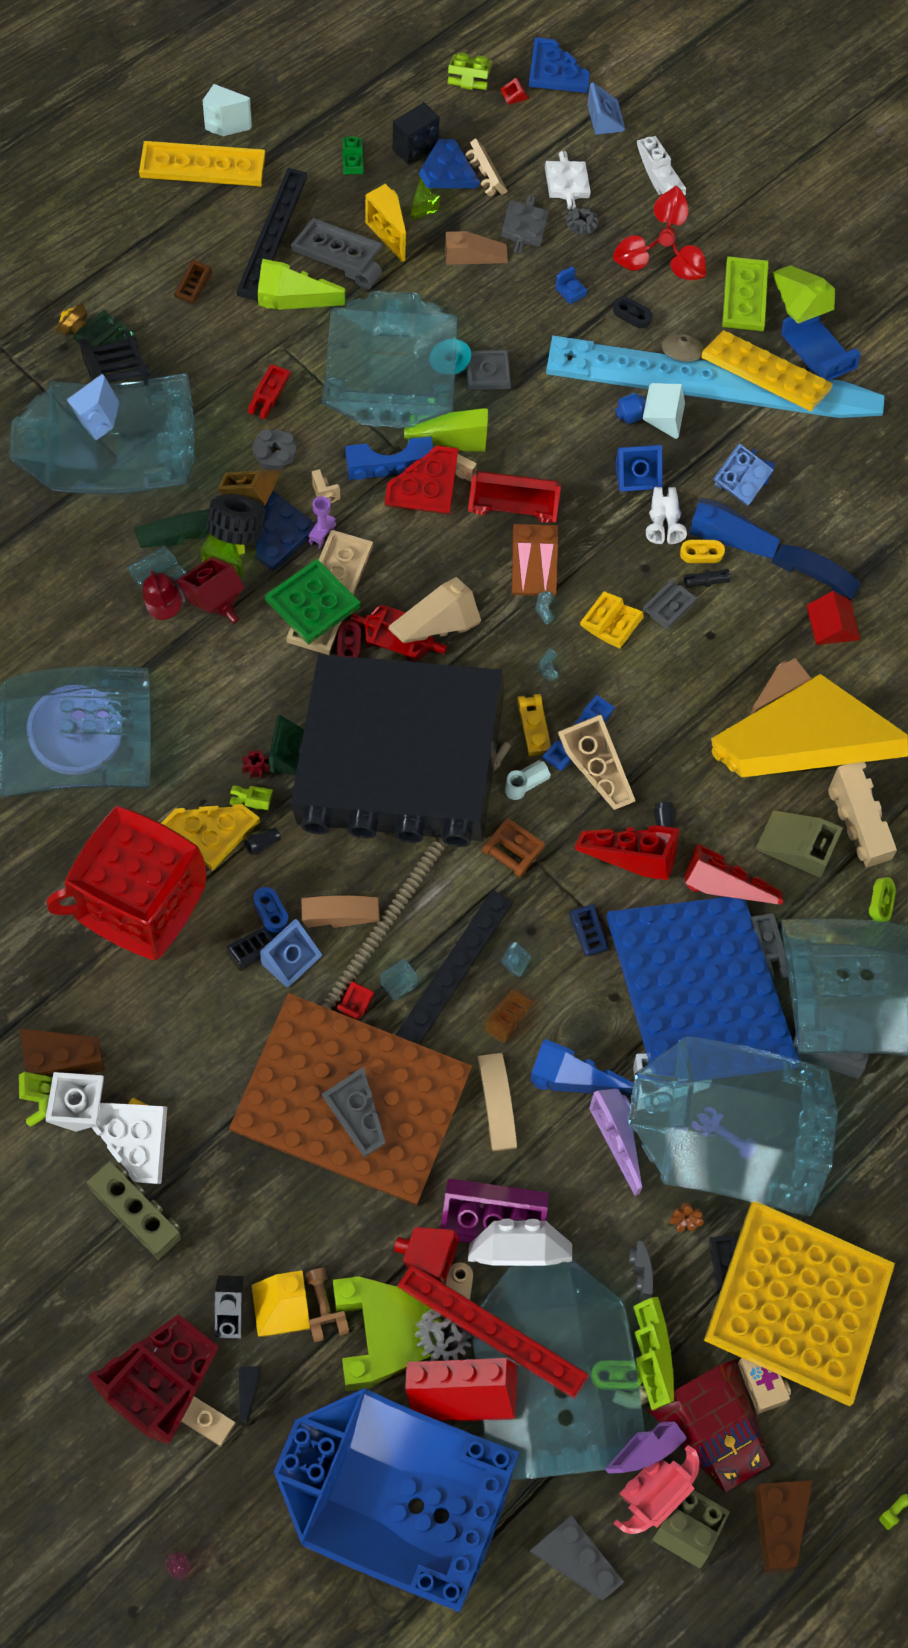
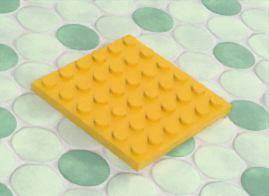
[704,1200,895,1406]

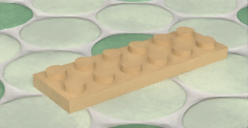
[286,530,373,655]

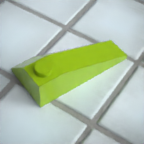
[258,259,346,310]
[773,265,835,324]

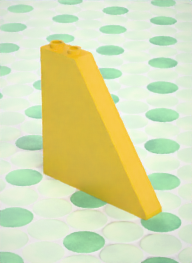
[711,674,908,777]

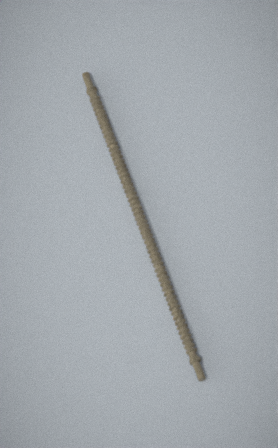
[320,741,511,1010]

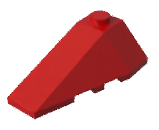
[575,825,679,880]

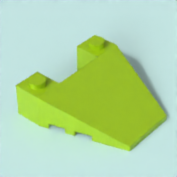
[333,1276,447,1391]

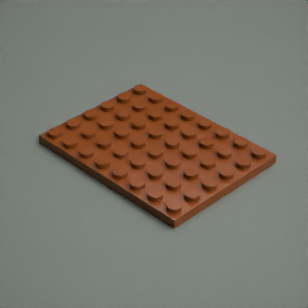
[229,993,472,1206]

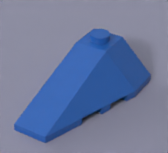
[689,497,780,559]
[530,1039,635,1096]

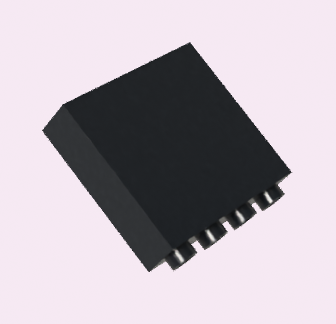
[291,654,505,847]

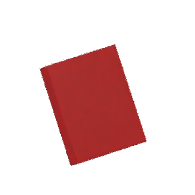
[807,591,860,645]

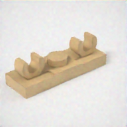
[465,138,508,197]

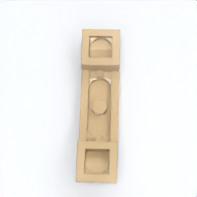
[477,1053,517,1152]

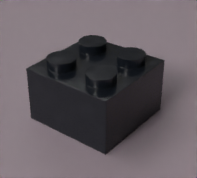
[392,102,440,164]

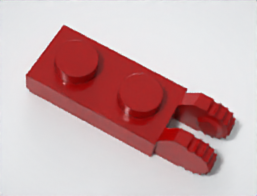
[248,364,291,419]

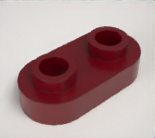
[337,621,361,658]

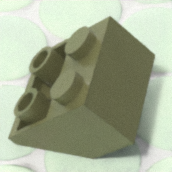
[652,1490,730,1569]

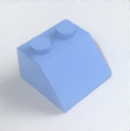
[67,374,119,440]

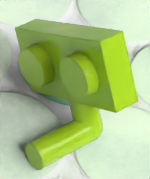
[19,1071,53,1127]

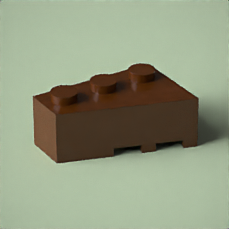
[20,1029,105,1077]
[754,1480,813,1573]

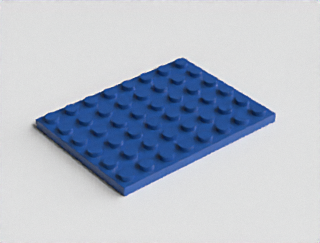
[606,897,800,1088]

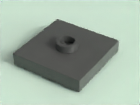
[467,350,511,390]

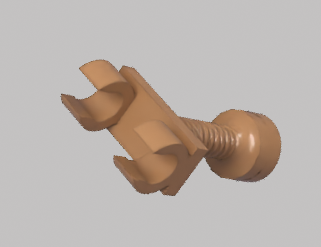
[306,1268,349,1342]

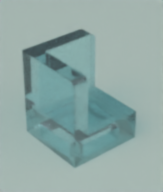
[380,959,419,1001]

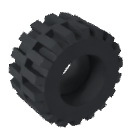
[207,494,266,545]

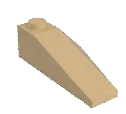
[388,577,481,643]
[558,715,635,810]

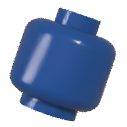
[615,393,646,424]

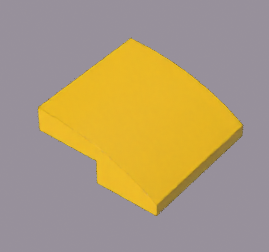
[580,592,644,649]

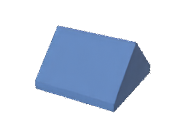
[587,82,625,135]
[260,919,322,987]

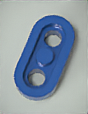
[253,887,288,932]

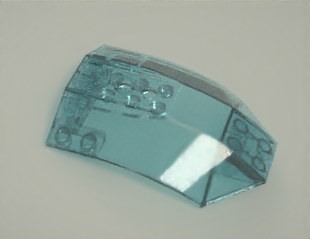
[0,666,151,799]
[781,919,908,1056]
[472,1260,645,1480]

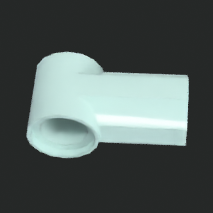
[505,760,551,800]

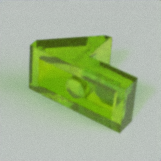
[411,177,440,220]

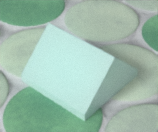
[643,383,685,439]

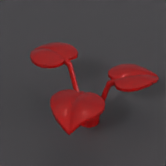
[613,185,706,280]

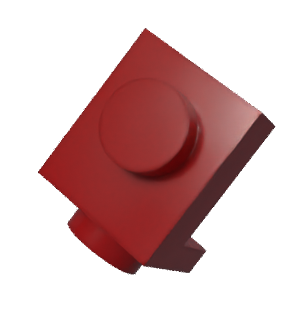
[336,981,375,1019]

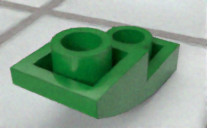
[342,136,363,175]

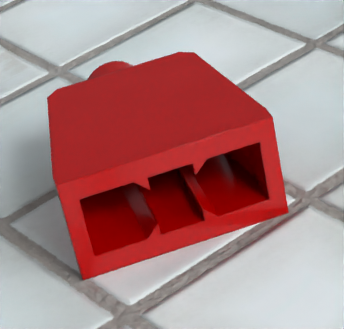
[394,1227,460,1284]

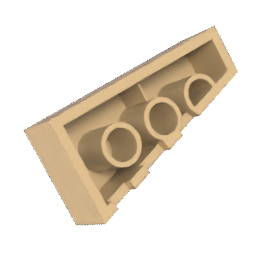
[828,762,897,868]

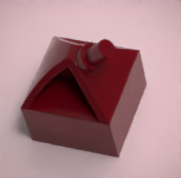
[177,556,244,625]

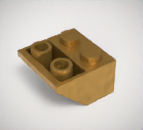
[217,470,281,506]

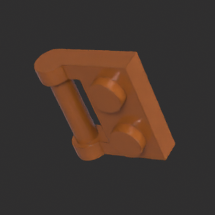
[482,817,545,878]

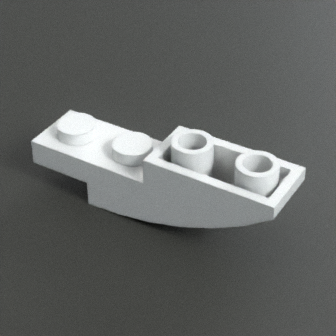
[637,136,686,195]

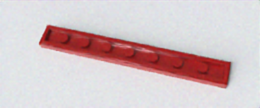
[397,1264,589,1399]

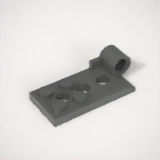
[291,218,383,290]

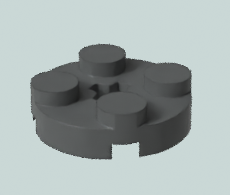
[253,429,296,470]

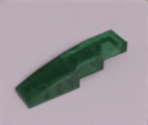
[134,509,209,548]

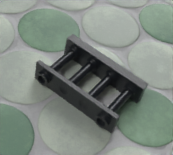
[79,329,151,386]

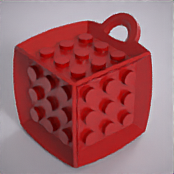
[46,806,206,961]

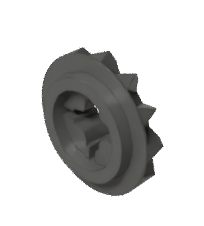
[566,206,599,234]

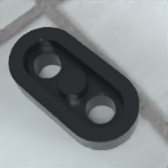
[613,297,652,328]

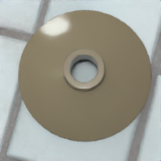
[662,334,704,362]

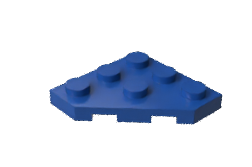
[529,37,590,93]
[419,139,480,188]

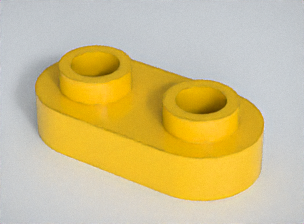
[680,540,725,563]

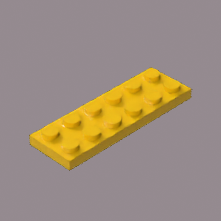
[139,141,265,186]
[701,330,833,412]

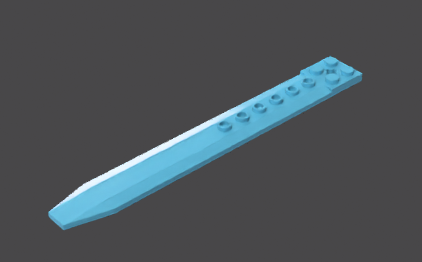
[546,335,884,418]

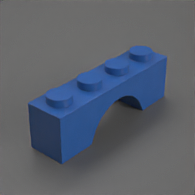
[345,436,433,480]

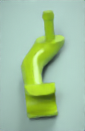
[879,1493,908,1530]

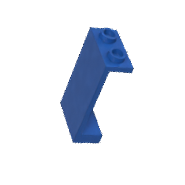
[781,315,861,381]

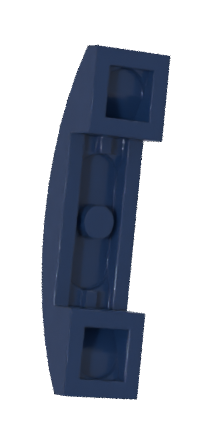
[772,545,861,600]

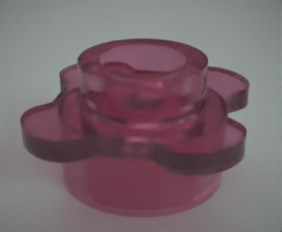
[166,1552,191,1581]

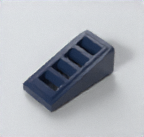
[568,904,609,957]

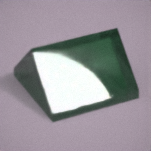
[269,715,304,776]

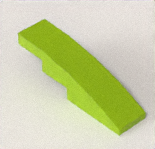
[633,1297,674,1410]

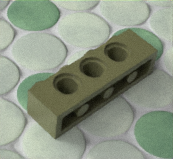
[87,1161,181,1260]

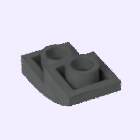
[628,1241,653,1300]

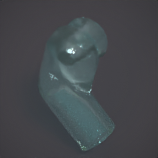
[535,591,554,624]

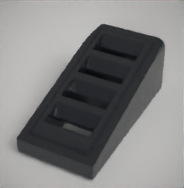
[226,926,275,971]
[239,1366,261,1426]

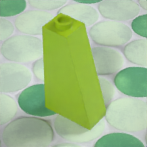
[404,408,488,452]

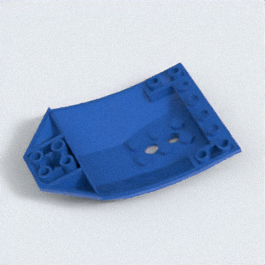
[274,1388,519,1613]

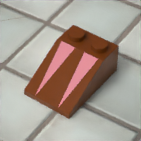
[512,524,558,596]

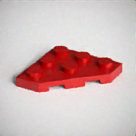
[384,446,458,515]

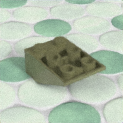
[755,810,843,878]

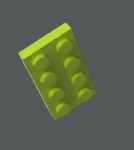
[722,256,768,331]

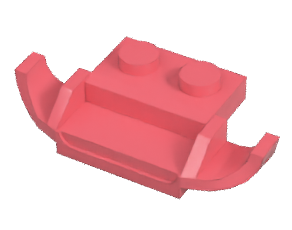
[613,1445,699,1534]

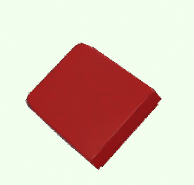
[500,78,529,105]

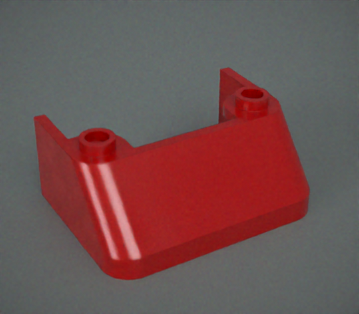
[468,471,561,523]

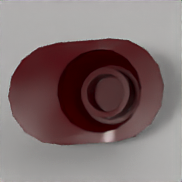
[142,570,182,620]

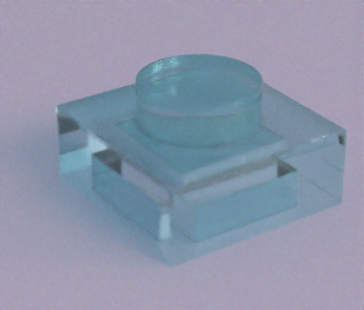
[500,942,531,976]

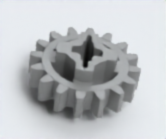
[415,1309,472,1361]

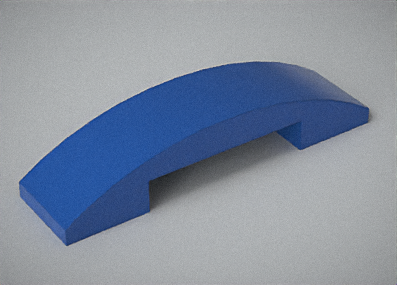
[542,695,615,771]

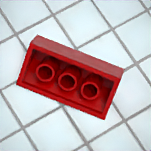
[405,1358,518,1422]

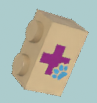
[738,1358,791,1414]

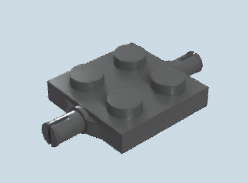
[500,195,549,254]

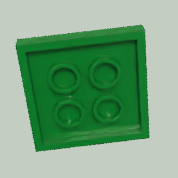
[265,559,361,645]

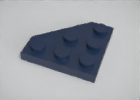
[256,491,316,571]

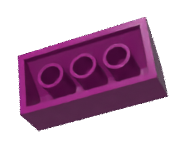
[441,1178,549,1243]

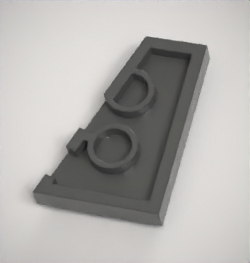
[322,1067,385,1158]
[529,1515,624,1601]

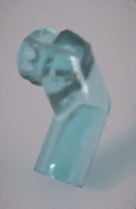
[538,649,558,681]

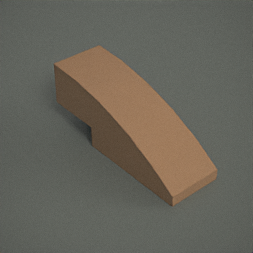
[302,896,380,928]

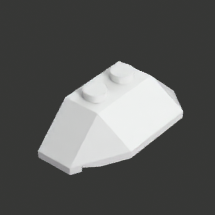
[468,1219,572,1265]

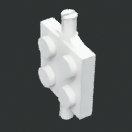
[545,151,591,210]

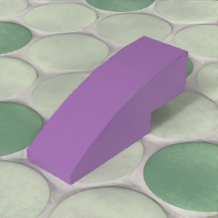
[605,1421,687,1473]

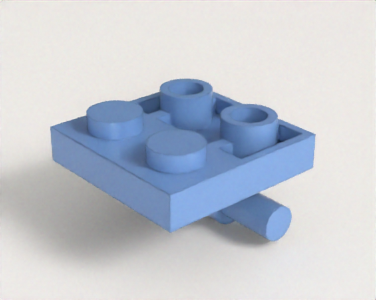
[713,444,773,506]

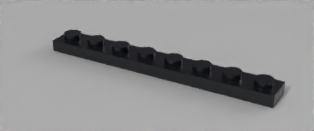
[237,168,307,301]
[396,890,513,1045]

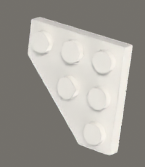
[92,1103,167,1184]

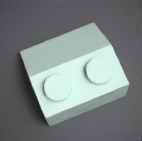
[203,84,252,136]

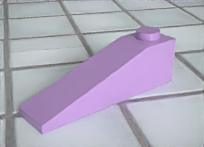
[589,1089,642,1196]

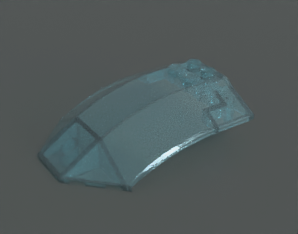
[322,291,457,428]
[9,373,195,494]
[628,1036,838,1217]

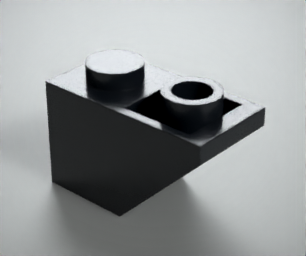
[215,1275,244,1339]

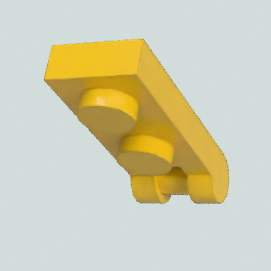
[517,694,551,757]

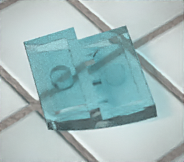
[127,546,187,590]

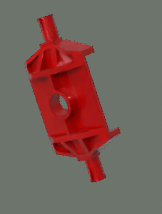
[350,605,447,662]

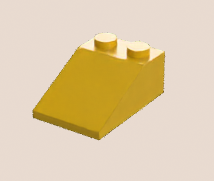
[365,184,406,262]

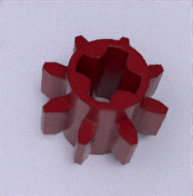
[242,749,270,779]

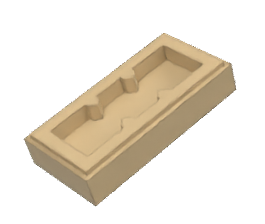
[181,1397,236,1447]

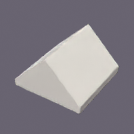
[46,1072,104,1132]

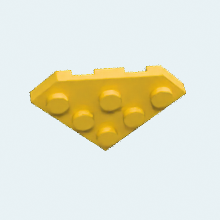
[161,804,260,871]

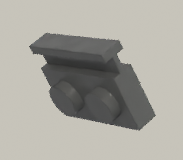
[643,579,697,630]

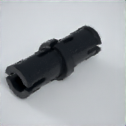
[684,568,730,588]

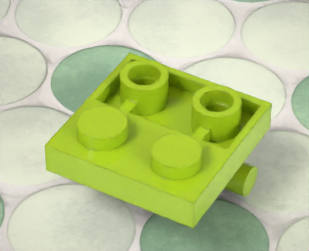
[447,53,492,90]

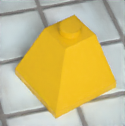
[252,1271,310,1337]

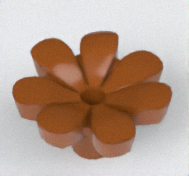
[670,1203,704,1232]

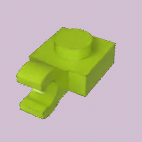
[230,786,273,810]

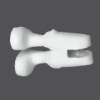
[646,487,687,544]

